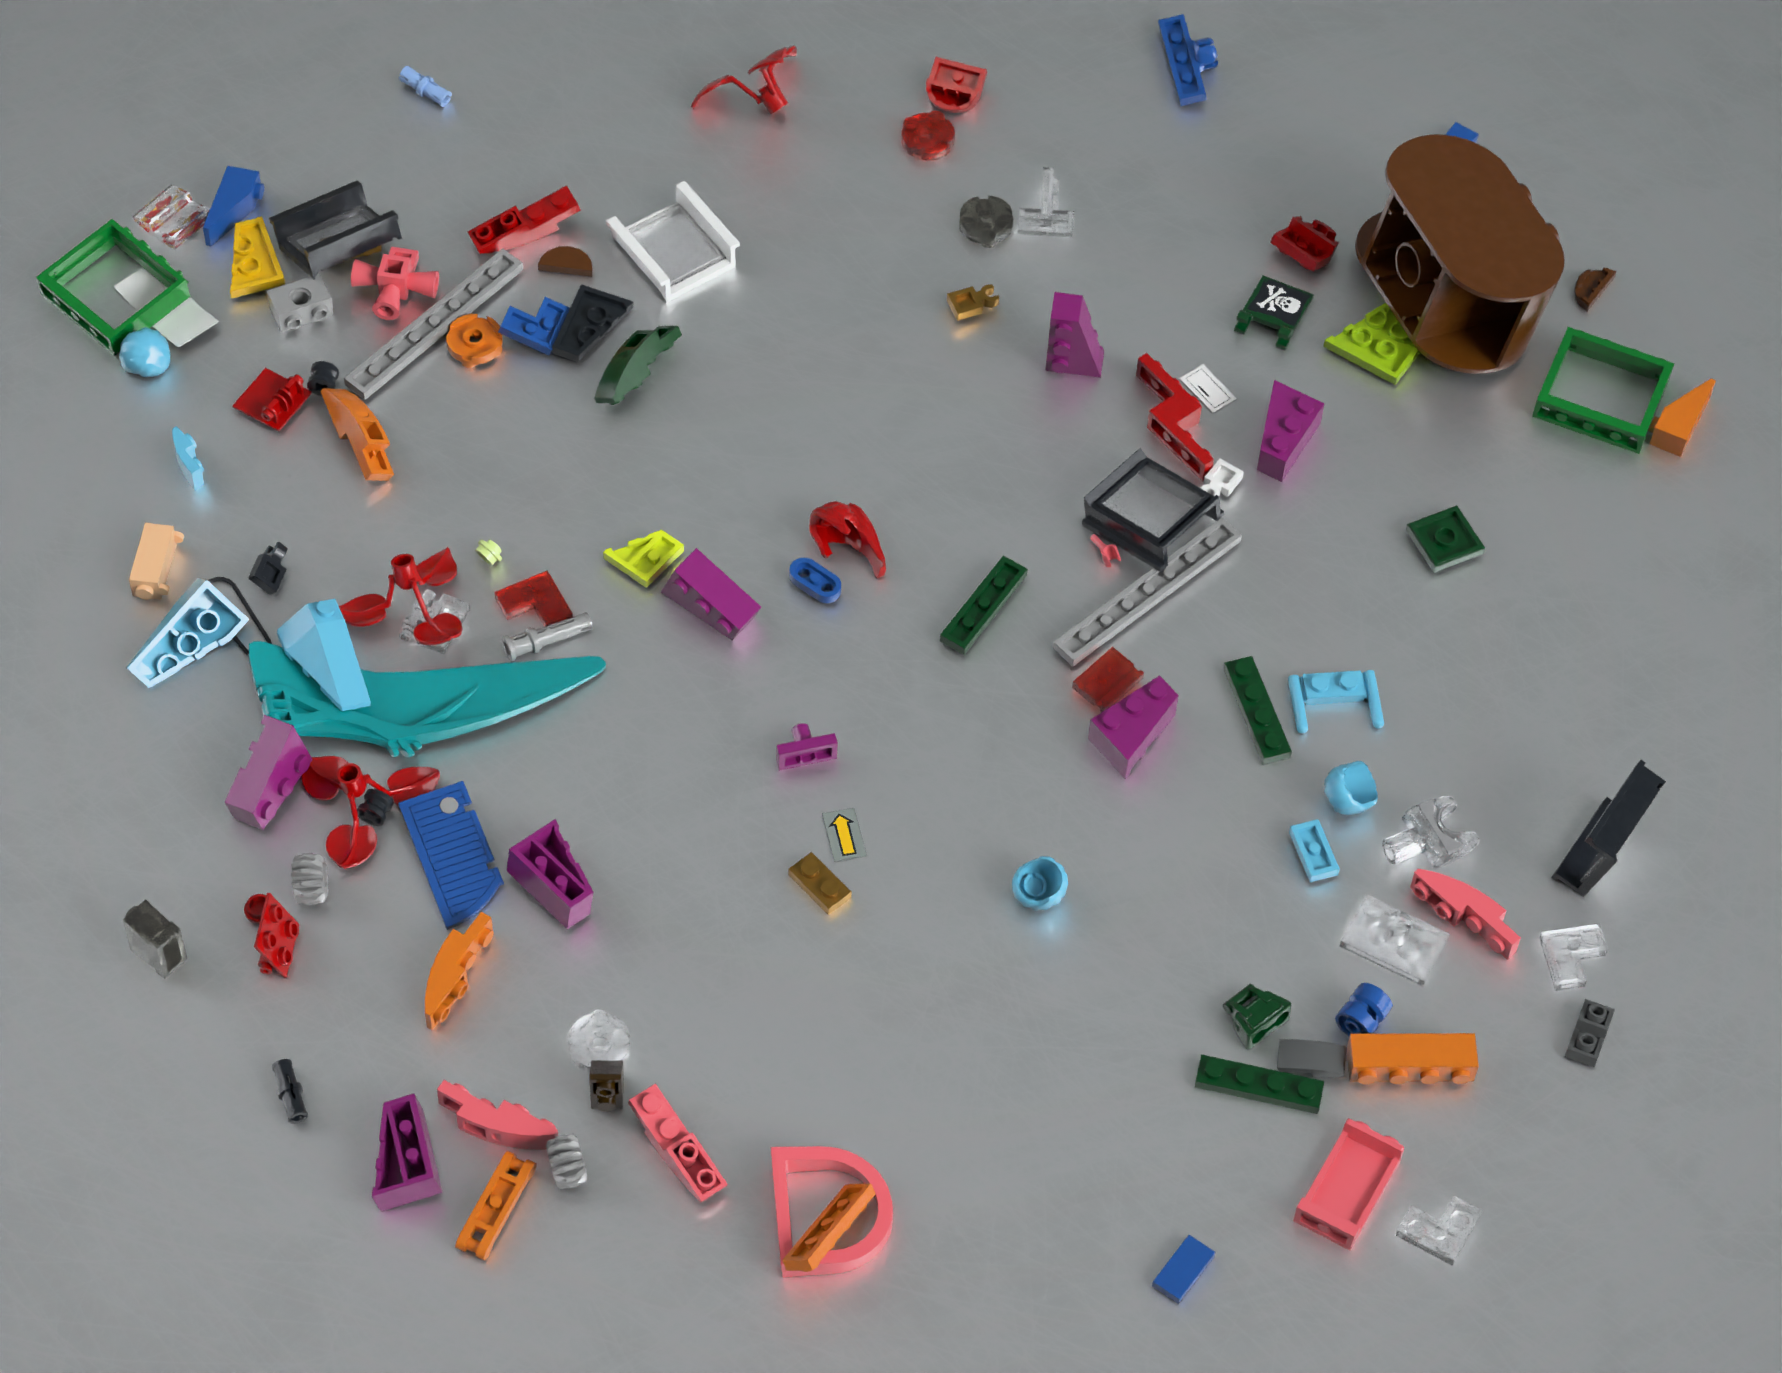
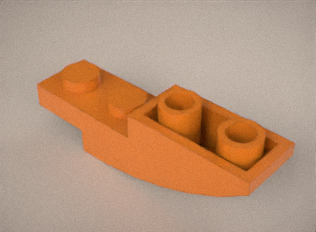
[320,388,394,481]
[425,912,494,1030]

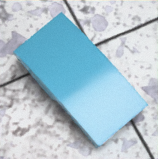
[172,426,204,490]

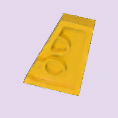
[230,217,285,299]

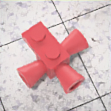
[351,247,439,320]

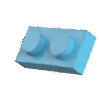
[1289,819,1340,882]

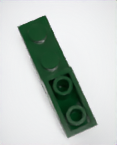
[594,326,682,405]

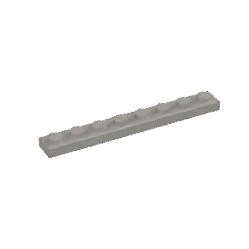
[344,249,523,400]
[1053,517,1242,667]

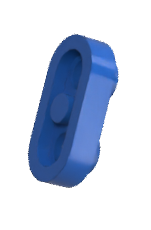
[789,558,841,603]

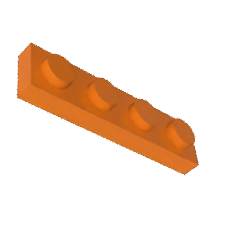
[782,1183,876,1272]

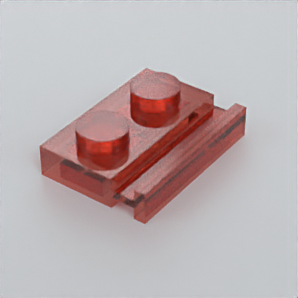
[1072,647,1144,712]

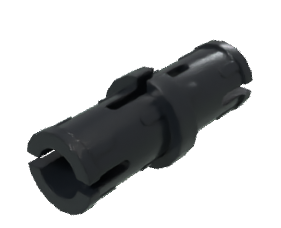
[272,1059,308,1124]

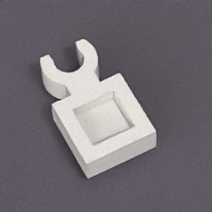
[1200,458,1244,497]

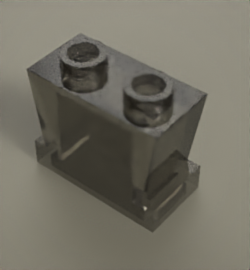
[123,899,187,979]

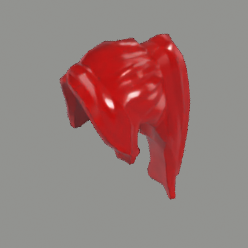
[809,501,886,579]

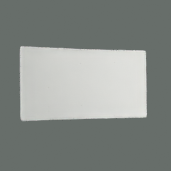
[114,268,219,347]

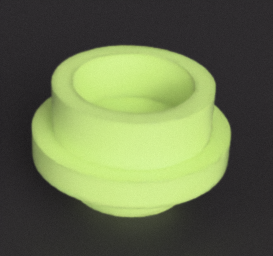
[475,539,502,566]

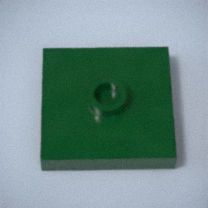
[1406,505,1485,573]

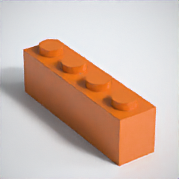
[1347,1033,1479,1084]

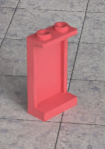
[1293,1118,1404,1250]

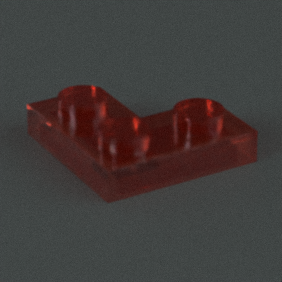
[494,570,573,627]

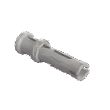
[502,612,593,662]

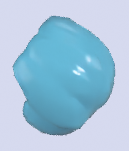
[119,327,171,377]
[1324,761,1378,815]
[1011,856,1068,911]

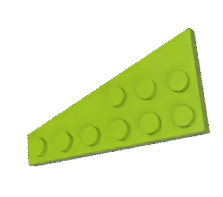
[1323,302,1420,385]

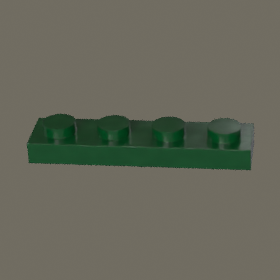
[940,555,1028,655]
[1223,656,1292,765]
[1194,1054,1325,1114]

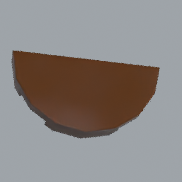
[538,246,593,277]
[1574,268,1617,312]

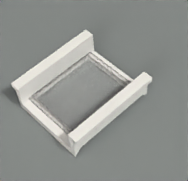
[606,181,740,303]

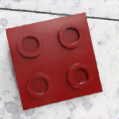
[232,368,312,432]
[254,893,300,978]

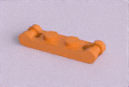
[455,1151,537,1261]

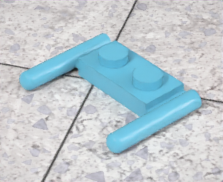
[1288,670,1384,734]

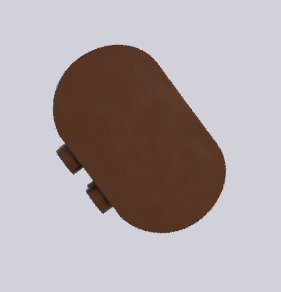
[1355,134,1565,374]

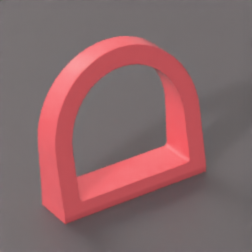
[771,1146,893,1278]

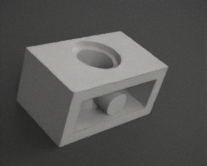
[267,274,334,333]

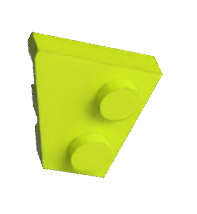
[603,530,684,588]

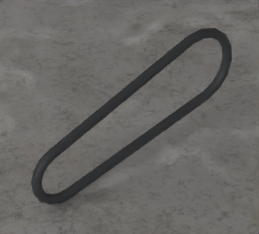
[208,577,272,656]

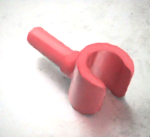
[1090,534,1121,567]

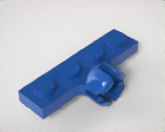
[1158,14,1218,106]

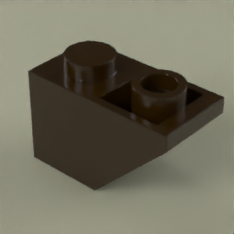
[589,1060,624,1112]

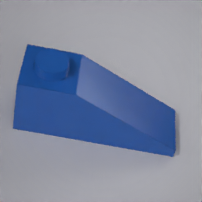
[203,166,264,246]

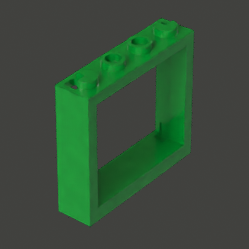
[36,219,190,356]
[1532,327,1675,454]

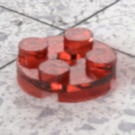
[901,110,955,161]

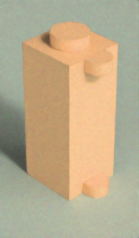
[129,523,184,600]

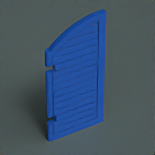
[398,781,504,930]

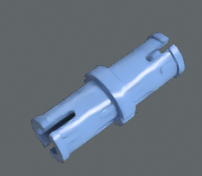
[399,66,452,107]

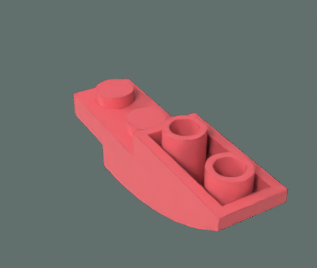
[1410,869,1521,960]
[437,1080,558,1150]
[628,1083,728,1203]

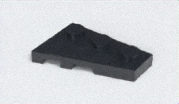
[552,284,634,362]

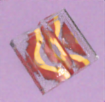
[132,184,210,249]

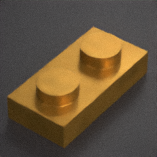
[788,852,852,915]

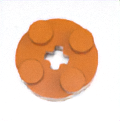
[446,314,503,368]

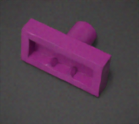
[776,723,838,771]

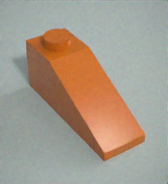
[1648,379,1716,457]

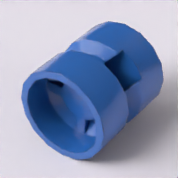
[1335,983,1393,1037]

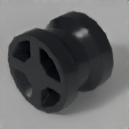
[307,361,339,396]
[357,789,394,826]

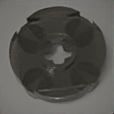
[959,196,1014,248]

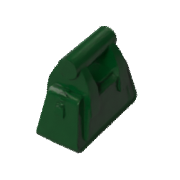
[1223,984,1291,1050]

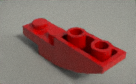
[467,185,581,254]

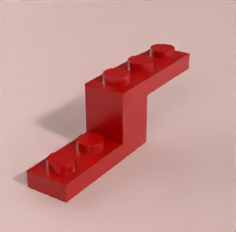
[1136,353,1214,482]

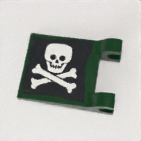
[1234,275,1314,350]

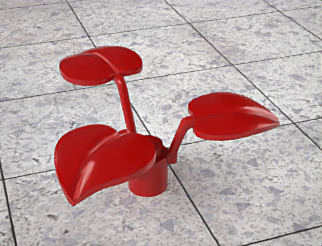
[691,45,797,115]
[339,547,463,645]
[301,756,440,868]

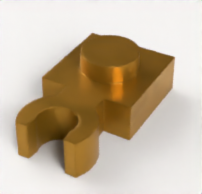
[947,284,1000,321]

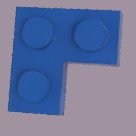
[498,297,570,355]

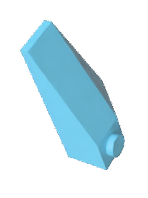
[126,578,249,688]
[277,599,371,711]

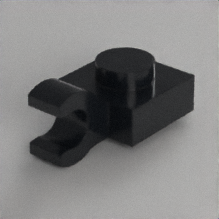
[248,542,288,595]

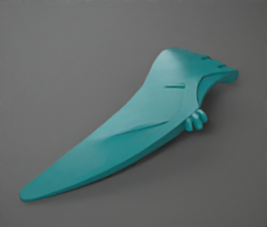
[249,641,606,758]

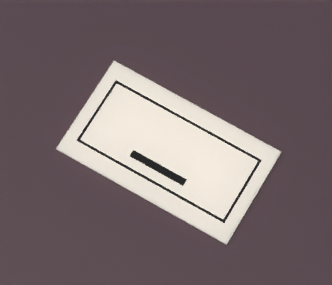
[1179,364,1237,413]

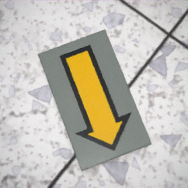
[822,808,867,862]

